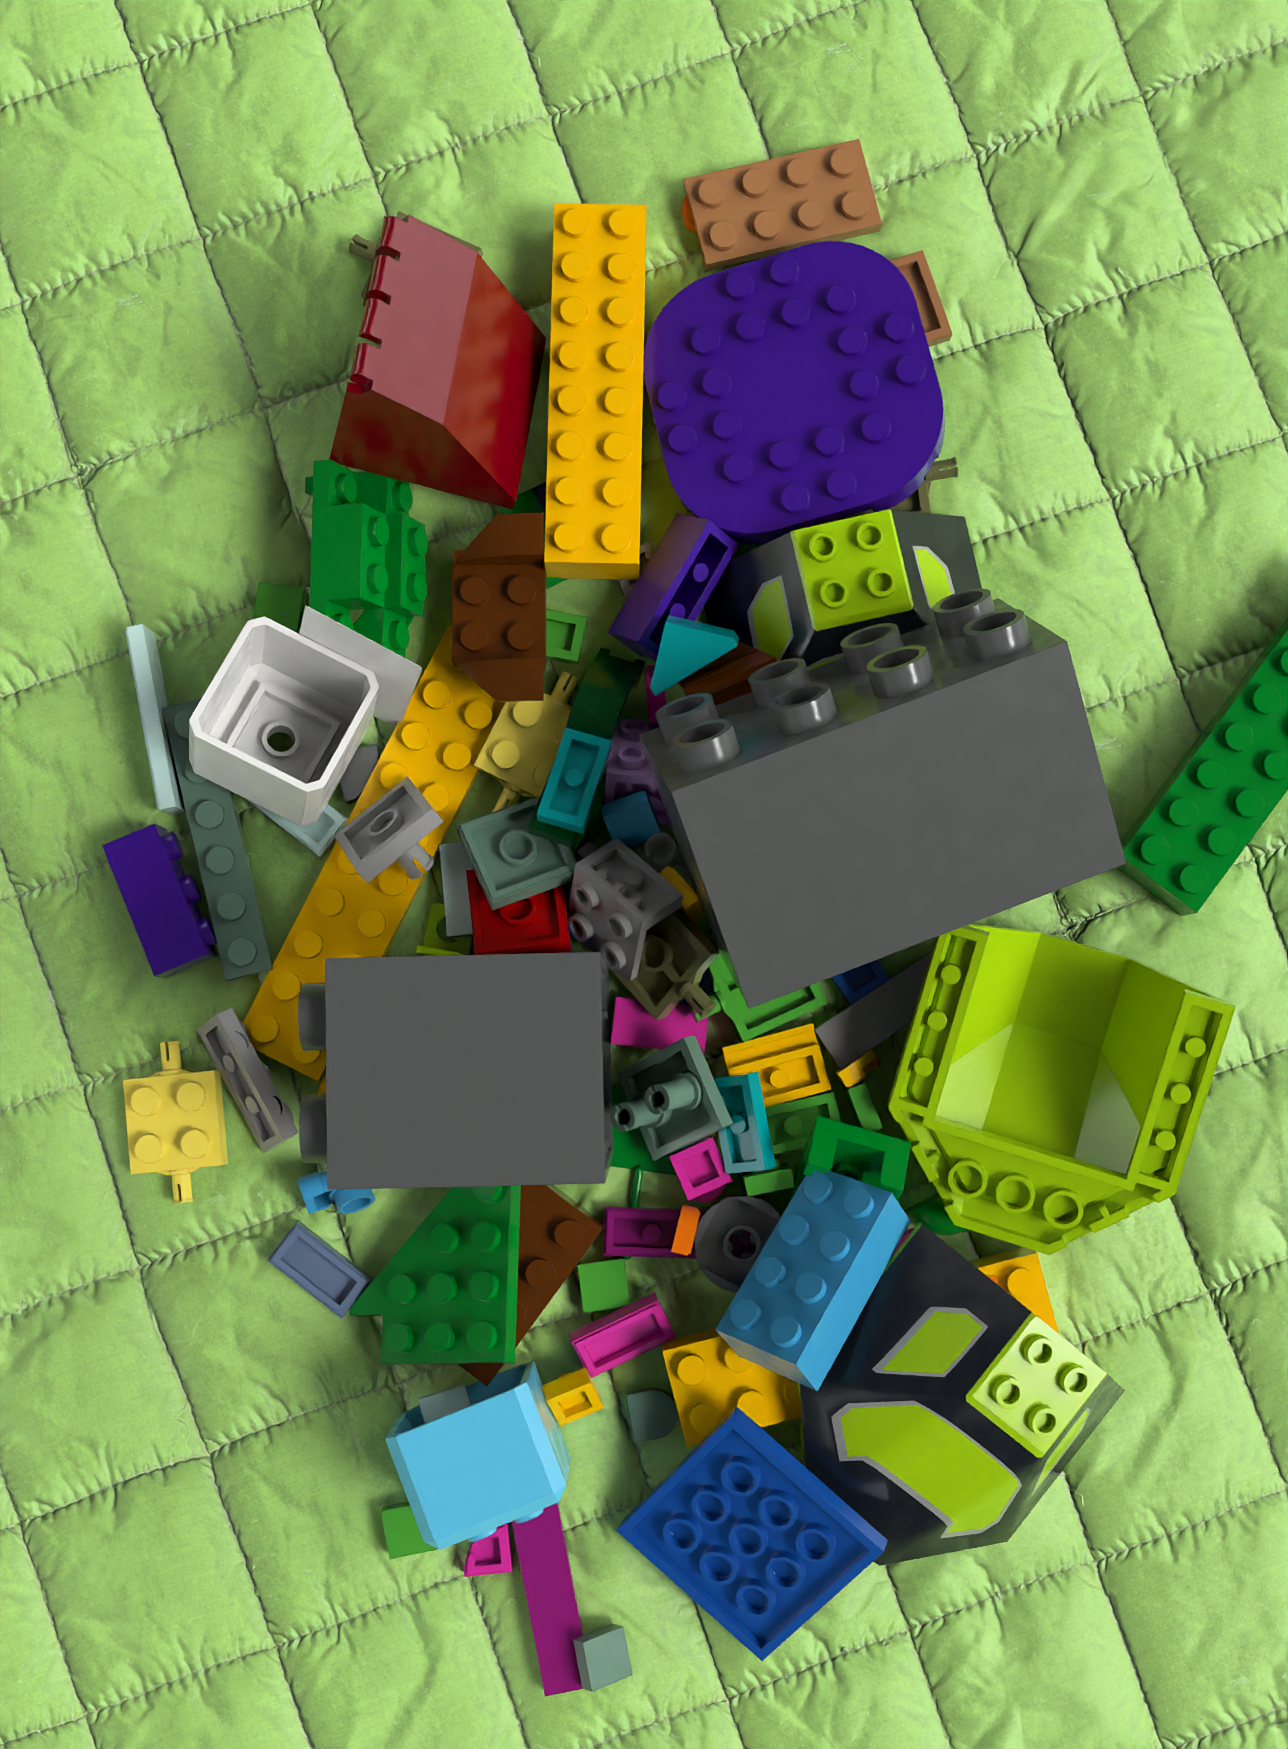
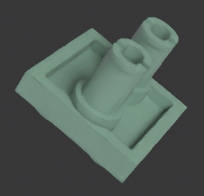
[610,1035,733,1161]

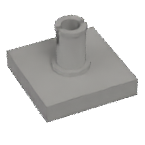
[334,776,444,883]

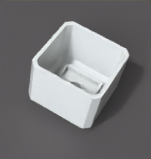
[189,616,379,826]

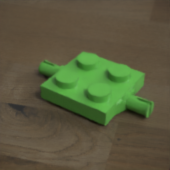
[688,953,827,1043]

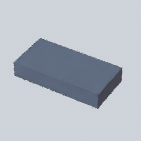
[267,1221,373,1319]

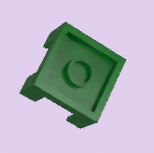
[788,1116,911,1204]

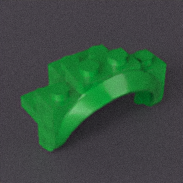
[305,459,428,658]

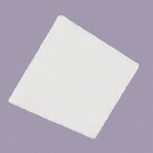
[299,606,422,727]

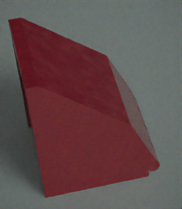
[329,214,546,509]

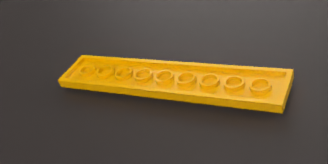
[243,625,505,1081]

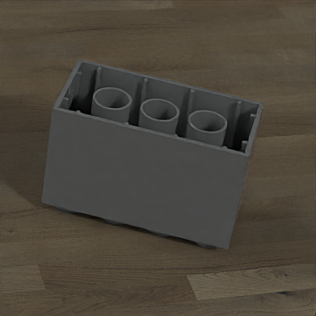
[639,588,1126,1009]
[298,952,613,1190]

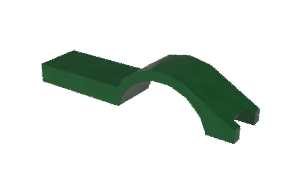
[528,647,645,848]

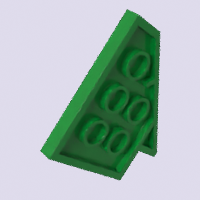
[350,1185,521,1365]

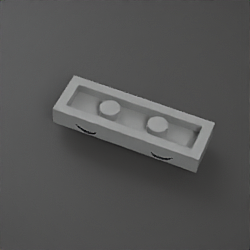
[197,1008,299,1154]

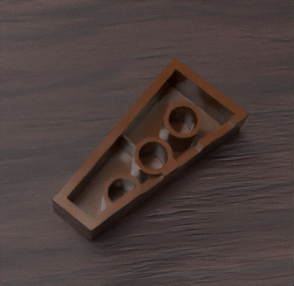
[458,1185,604,1387]

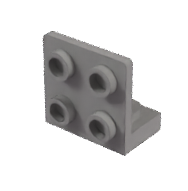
[567,838,683,982]

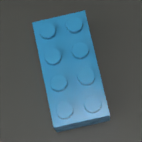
[716,1170,911,1391]

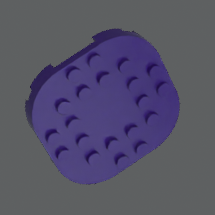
[643,241,945,545]

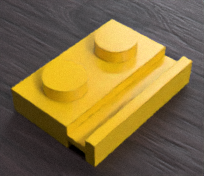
[721,1023,831,1107]

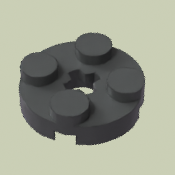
[694,1194,781,1293]

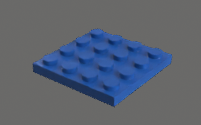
[617,1407,888,1661]

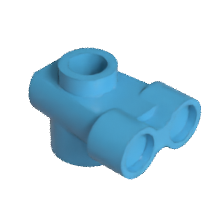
[297,1171,375,1214]

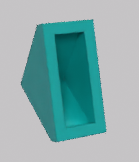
[650,615,739,696]

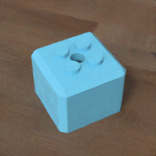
[385,1361,571,1550]

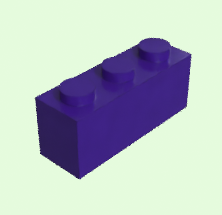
[608,513,739,661]
[102,824,217,978]

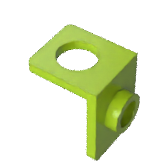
[416,903,473,956]

